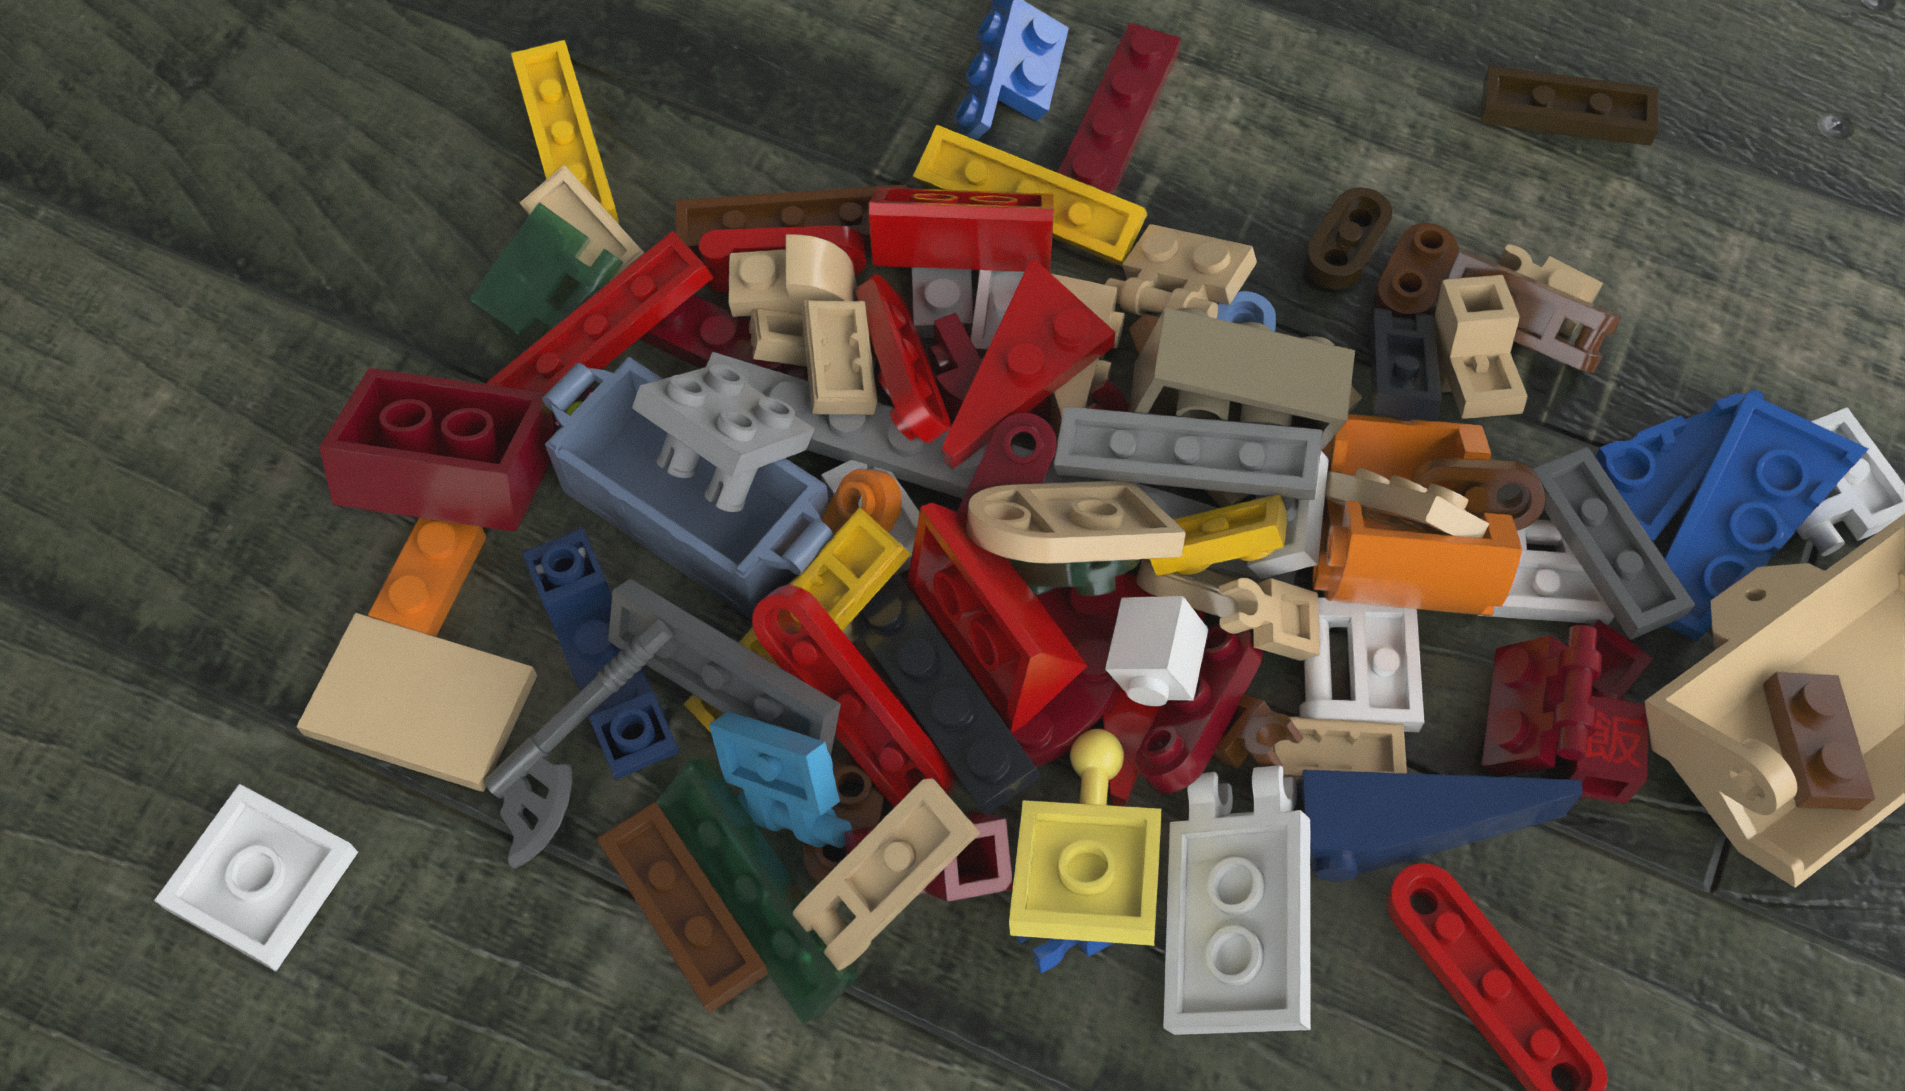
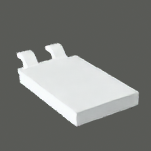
[1163,765,1310,1035]

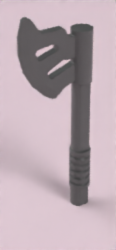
[484,619,673,869]

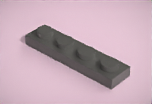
[608,579,841,756]

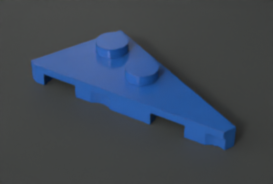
[1594,388,1765,543]

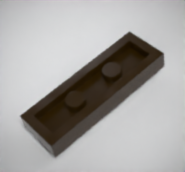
[1480,65,1659,146]

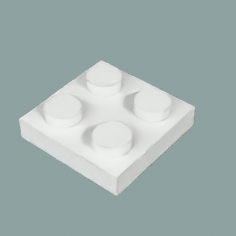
[154,784,358,971]

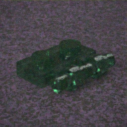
[469,202,623,342]

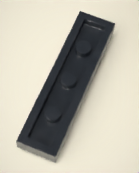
[852,573,1042,814]

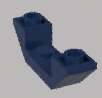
[522,528,679,780]

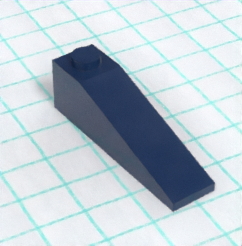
[1294,770,1583,881]

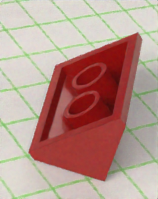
[869,187,1054,272]
[906,502,1088,733]

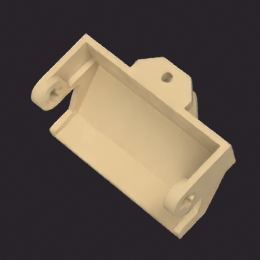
[1645,514,1905,888]

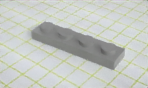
[1054,406,1322,500]

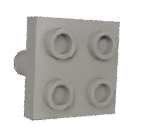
[632,364,815,512]

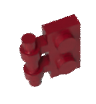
[1481,625,1602,777]

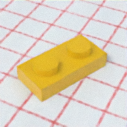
[1149,494,1288,577]

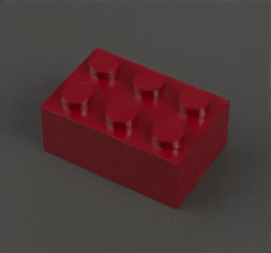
[319,368,554,532]

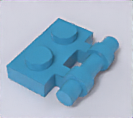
[709,711,852,848]

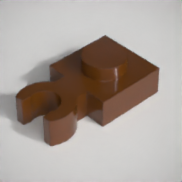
[1210,694,1303,768]

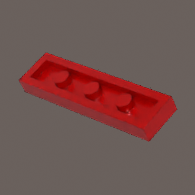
[485,231,714,393]

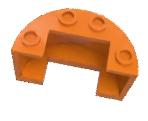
[1312,414,1523,616]

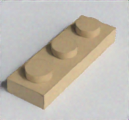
[1325,468,1489,538]

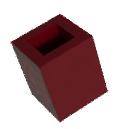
[1559,692,1648,804]

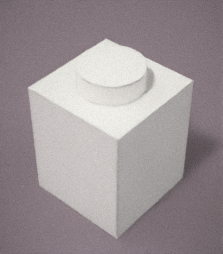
[1105,596,1208,706]

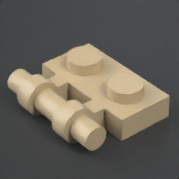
[1105,224,1257,319]

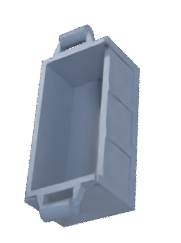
[542,357,834,620]

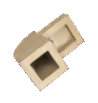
[729,234,857,317]
[1434,275,1528,419]

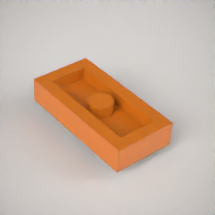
[368,518,487,637]

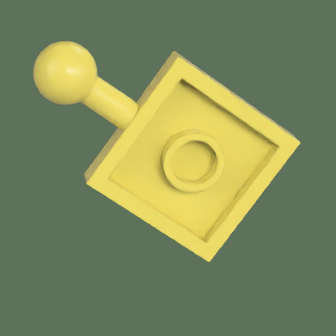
[1009,729,1161,946]

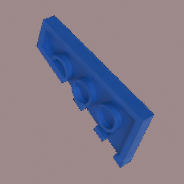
[1663,392,1869,641]

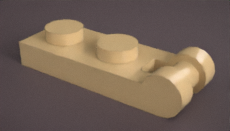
[793,779,980,970]

